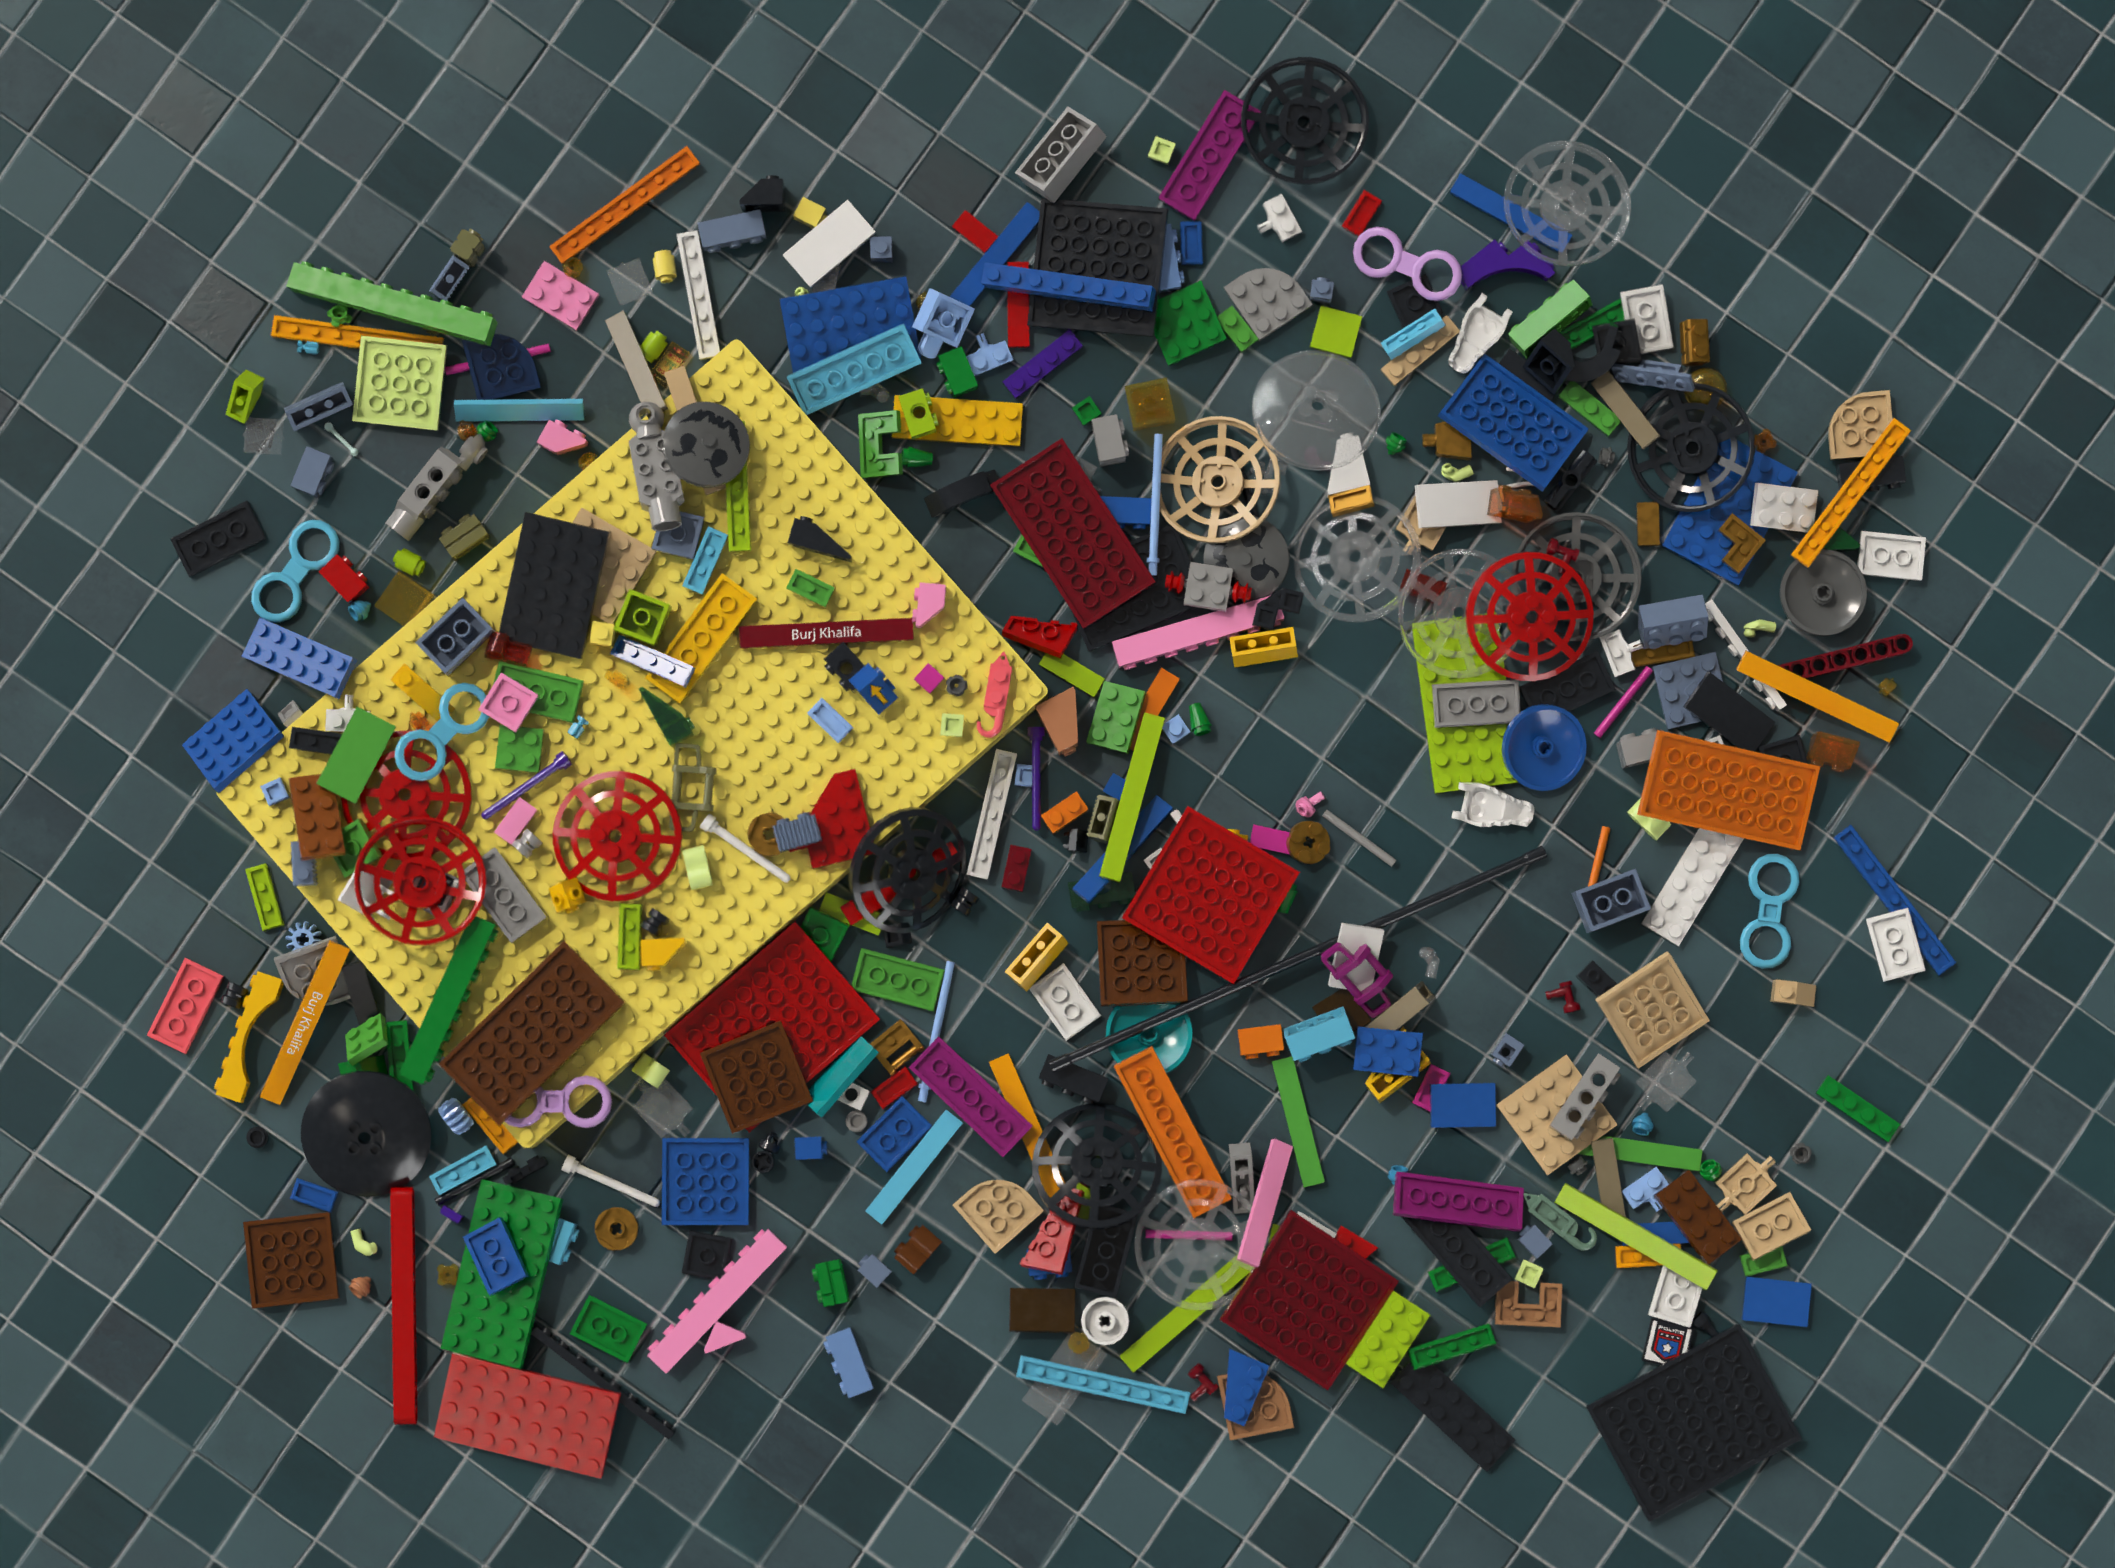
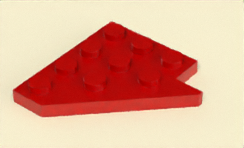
[789,769,874,869]

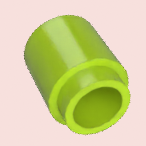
[641,330,668,363]
[393,548,426,577]

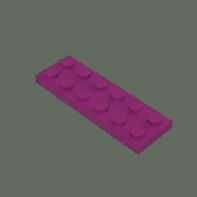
[1158,90,1261,221]
[909,1036,1032,1157]
[1393,1171,1524,1232]

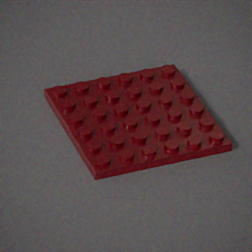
[1220,1210,1399,1390]

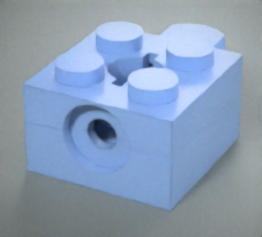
[912,288,975,358]

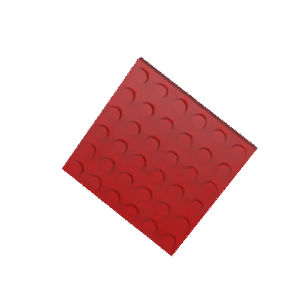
[1122,806,1300,984]

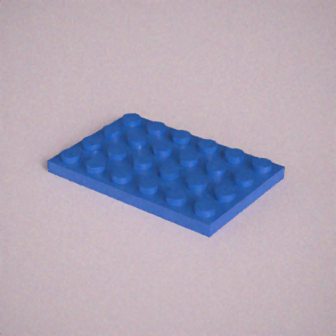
[779,276,921,373]
[1438,354,1589,492]
[1662,439,1798,586]

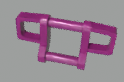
[1321,942,1393,1018]

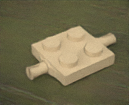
[1395,496,1446,555]
[1715,1153,1777,1215]

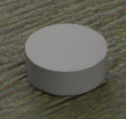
[846,1110,868,1132]

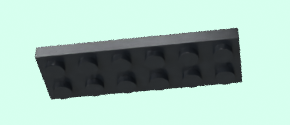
[1400,1216,1512,1308]
[1390,1360,1516,1472]

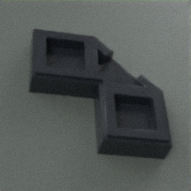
[1252,588,1304,630]

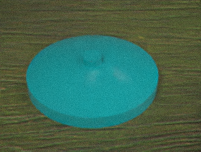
[1106,1003,1192,1074]

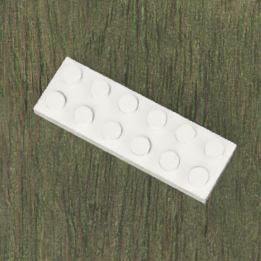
[1641,828,1744,946]

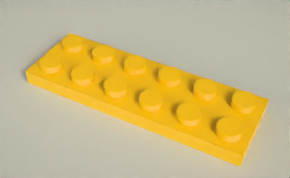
[892,395,1023,447]
[645,573,757,704]

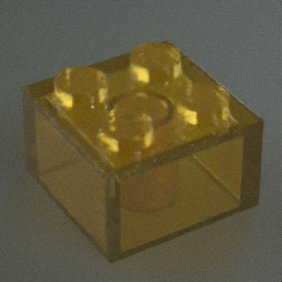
[1124,377,1175,431]

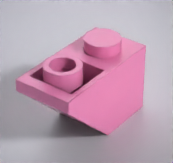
[537,419,588,455]
[912,582,946,628]

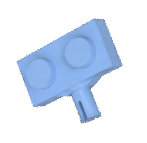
[966,333,1013,376]
[1622,1167,1669,1212]

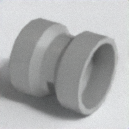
[512,829,543,859]

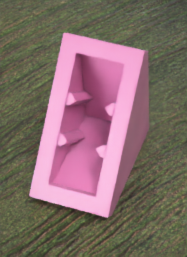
[704,1321,747,1354]

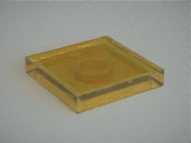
[374,571,435,626]

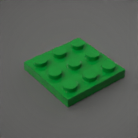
[1155,280,1227,366]

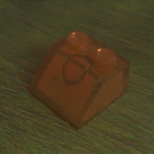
[1487,485,1543,523]
[1806,731,1860,773]

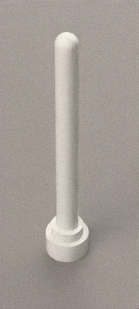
[700,813,791,882]
[561,1154,660,1207]

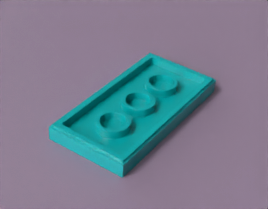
[807,1036,878,1118]

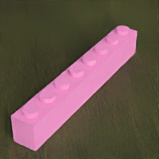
[1112,596,1284,670]
[647,1228,787,1373]

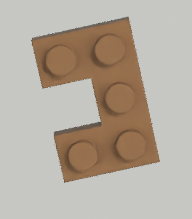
[1495,1281,1562,1327]

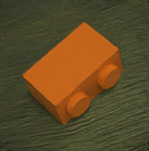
[1041,791,1089,835]
[1237,1024,1284,1059]

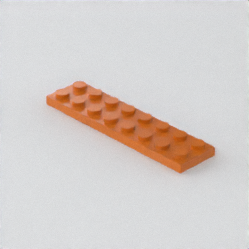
[1114,1046,1232,1218]

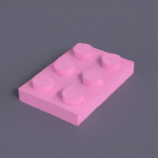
[522,261,599,331]

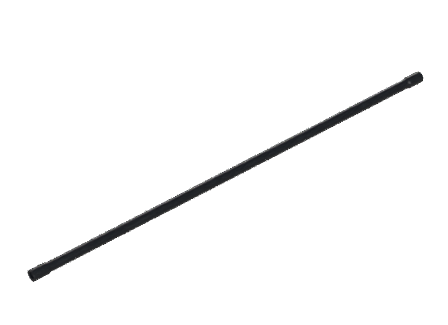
[1048,846,1547,1073]

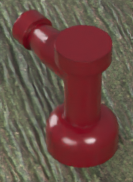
[1546,538,1580,574]
[1545,981,1581,1014]
[1187,1362,1219,1402]

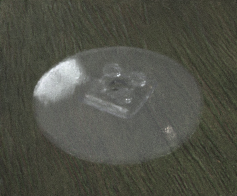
[1252,350,1381,470]

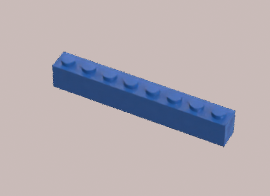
[981,262,1156,312]

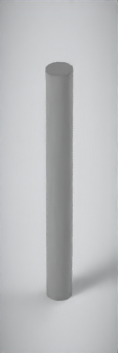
[1322,810,1396,867]

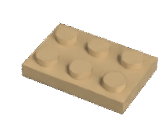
[1732,1192,1811,1261]

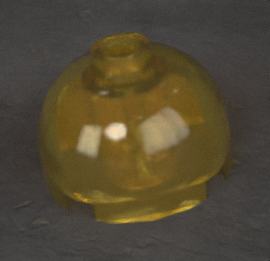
[1684,368,1727,411]

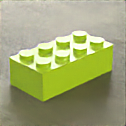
[1346,1291,1430,1388]

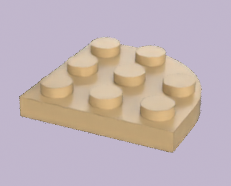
[1828,390,1896,460]
[953,1180,1044,1254]

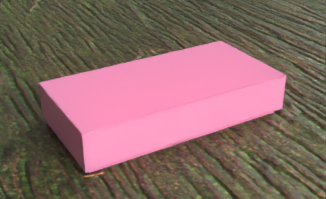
[494,797,538,845]

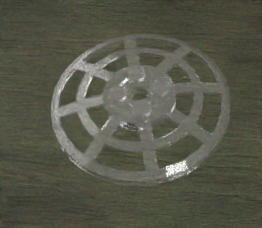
[1504,141,1631,266]
[1294,496,1421,622]
[1398,549,1521,678]
[1134,1179,1265,1310]

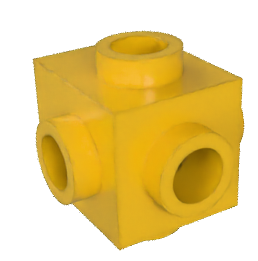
[548,878,586,914]

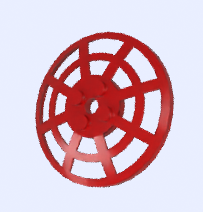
[1465,552,1594,681]
[341,730,472,860]
[553,771,682,901]
[354,816,486,946]

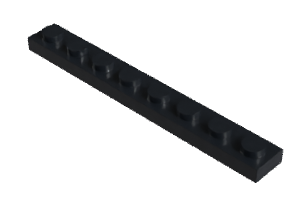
[531,1326,675,1440]

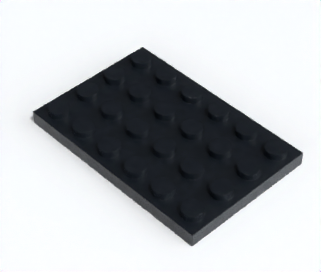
[497,512,610,659]
[1072,525,1196,652]

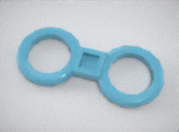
[251,520,340,623]
[394,683,489,781]
[1740,854,1800,969]

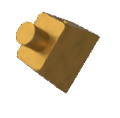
[1422,422,1472,460]

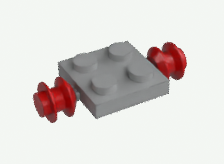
[1165,562,1252,612]

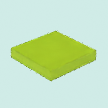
[1310,306,1362,358]

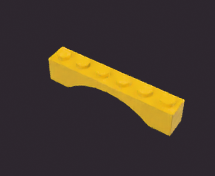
[214,971,284,1103]

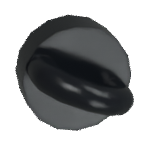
[758,1132,781,1154]

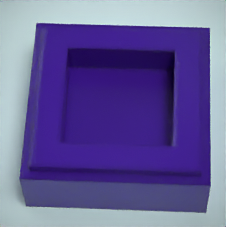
[440,1205,465,1223]

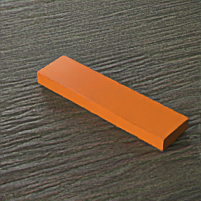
[1130,668,1180,751]

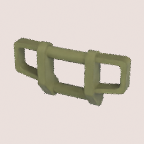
[669,743,717,832]

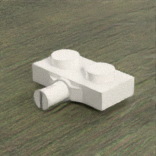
[1257,194,1302,242]
[1600,629,1643,677]
[325,695,371,732]

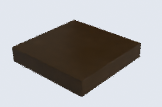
[1312,989,1371,1032]

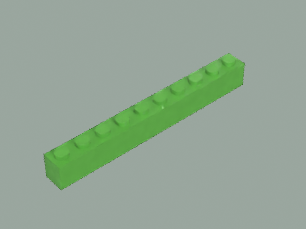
[286,261,498,347]

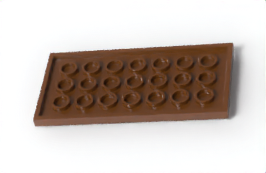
[439,941,625,1126]

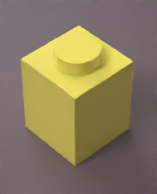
[793,197,828,229]
[590,621,616,648]

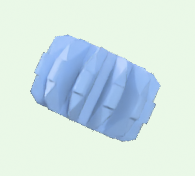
[285,921,322,951]
[438,1098,473,1135]

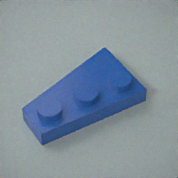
[1224,1349,1269,1426]

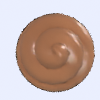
[349,1277,371,1299]

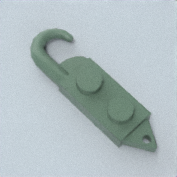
[1524,1193,1597,1251]

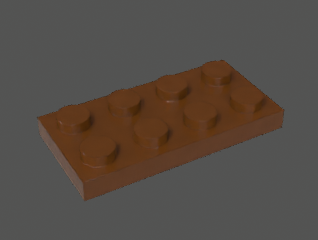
[1654,1170,1742,1265]

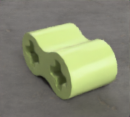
[1627,798,1671,841]
[682,845,713,890]
[631,1052,670,1088]

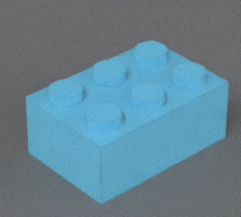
[1283,1006,1355,1062]

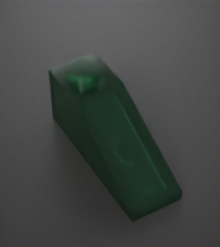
[639,687,695,747]

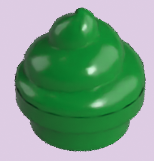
[477,420,498,442]
[1386,432,1407,455]
[1700,1159,1722,1182]

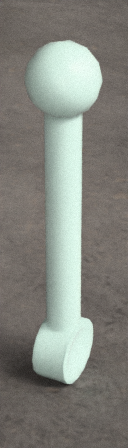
[324,422,359,456]

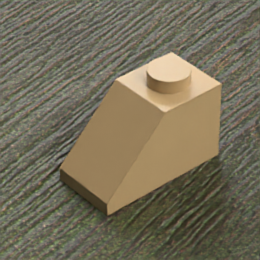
[1770,979,1816,1007]

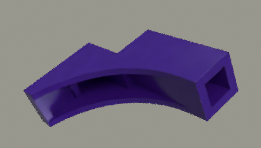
[1461,239,1555,291]

